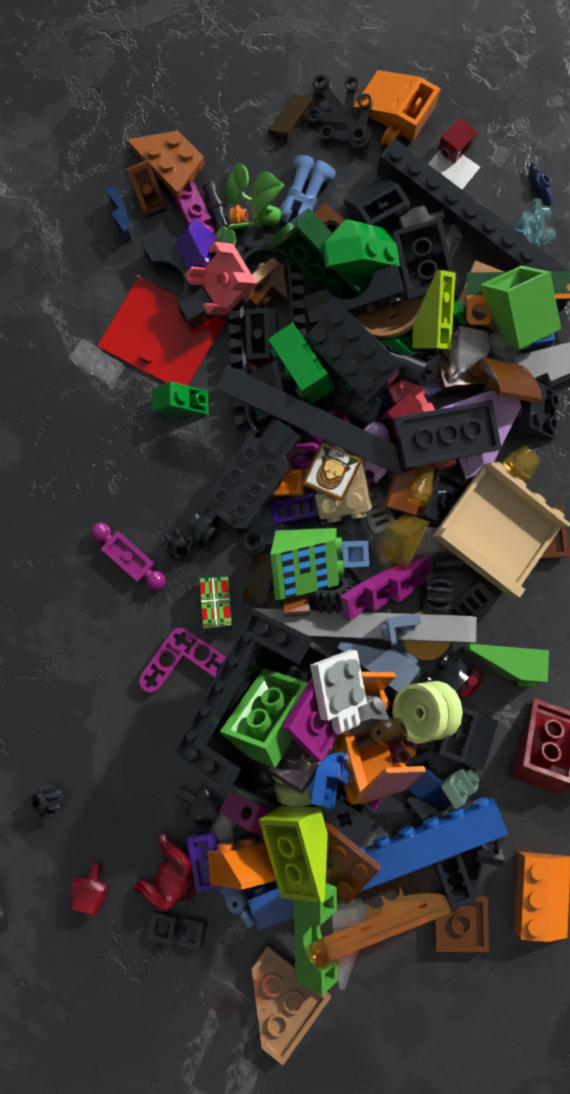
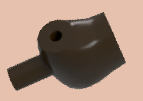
[356,717,408,750]

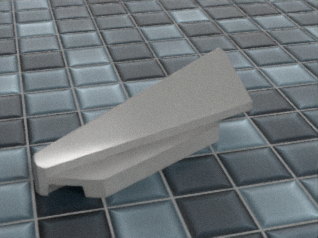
[513,342,570,387]

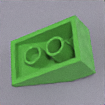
[461,644,549,687]

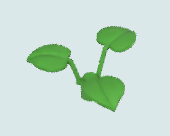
[212,163,284,258]

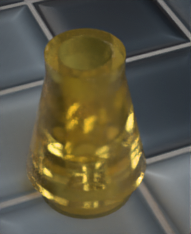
[407,466,435,506]

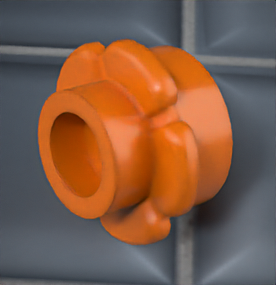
[230,205,248,229]

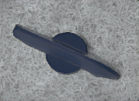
[528,163,553,206]

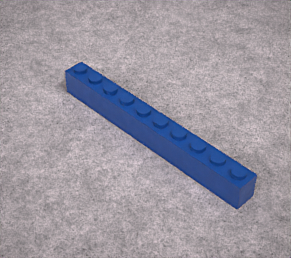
[247,797,509,930]

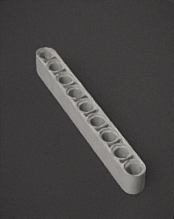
[251,608,477,643]

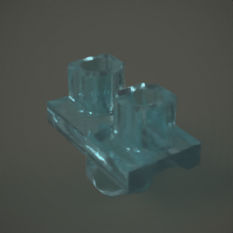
[515,199,556,247]

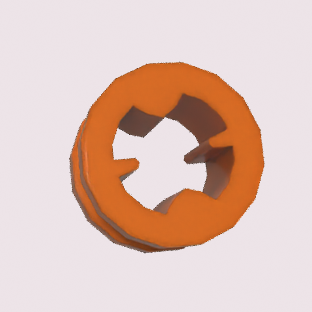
[381,125,402,146]

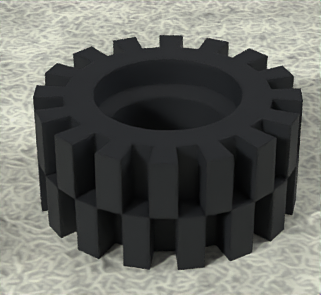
[308,575,354,614]

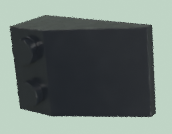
[393,218,458,301]

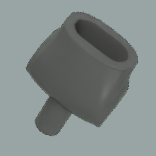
[398,206,445,229]

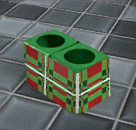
[200,577,233,631]

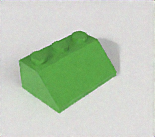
[220,668,308,768]

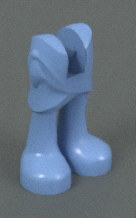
[280,155,336,223]

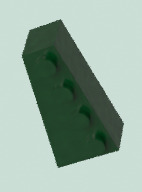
[268,208,372,300]

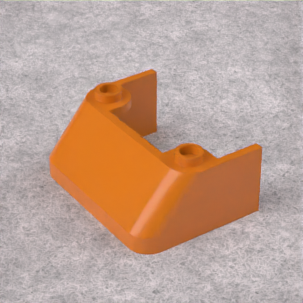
[332,672,426,804]

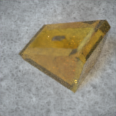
[384,513,429,568]

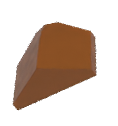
[385,468,430,520]

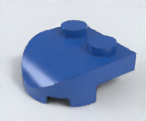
[309,752,350,811]

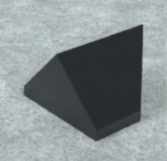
[434,851,483,909]

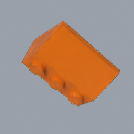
[207,835,276,890]
[514,851,570,942]

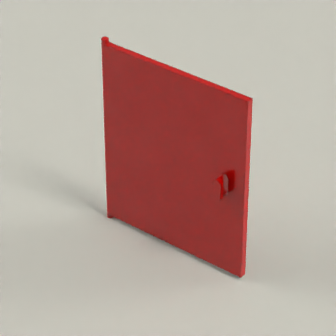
[97,275,227,386]

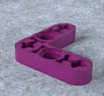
[139,628,226,692]

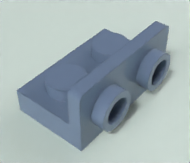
[381,613,421,645]

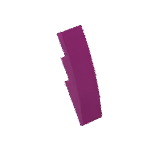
[340,556,430,621]

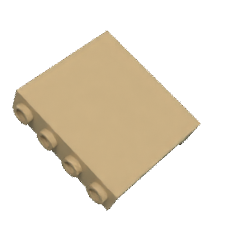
[432,462,570,598]

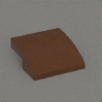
[479,357,542,403]

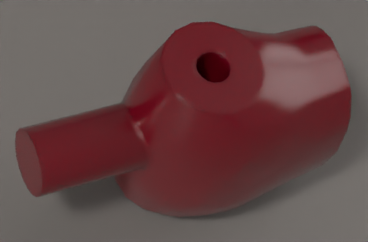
[456,664,484,699]
[70,862,108,916]

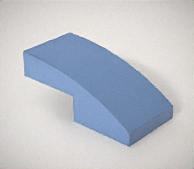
[338,541,369,568]

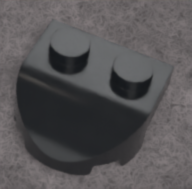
[423,654,473,692]

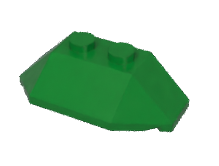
[322,219,400,277]

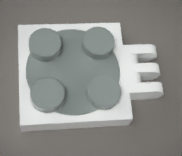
[310,650,367,735]

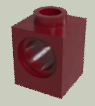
[438,117,477,163]

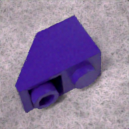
[175,218,217,270]

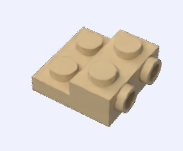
[315,460,372,523]

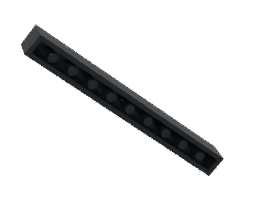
[377,139,570,311]

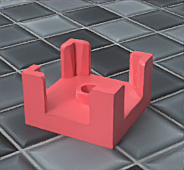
[185,242,257,315]

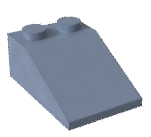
[338,641,420,692]

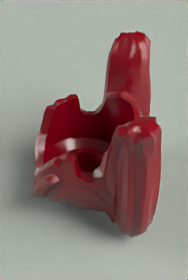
[134,834,197,912]

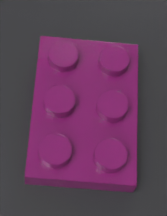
[282,660,337,762]

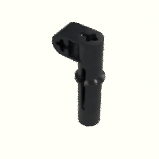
[385,345,441,387]

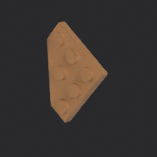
[252,944,331,1065]

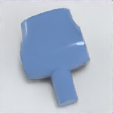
[218,887,256,929]

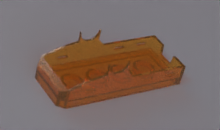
[309,885,452,967]

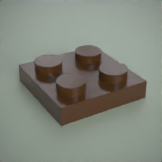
[434,895,489,952]

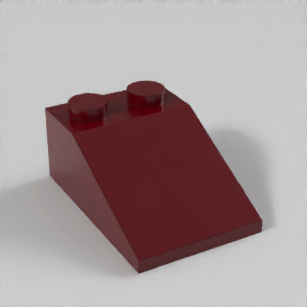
[511,698,570,795]

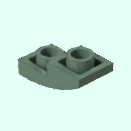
[441,763,479,809]

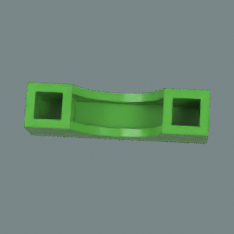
[294,882,338,996]

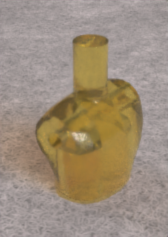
[501,445,541,483]

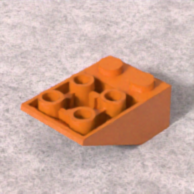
[354,70,441,141]

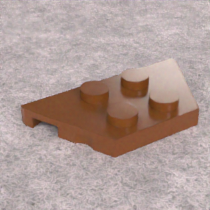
[128,131,205,199]

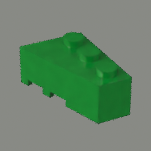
[268,322,336,405]

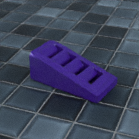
[271,491,320,525]

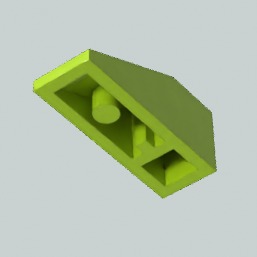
[412,270,455,349]

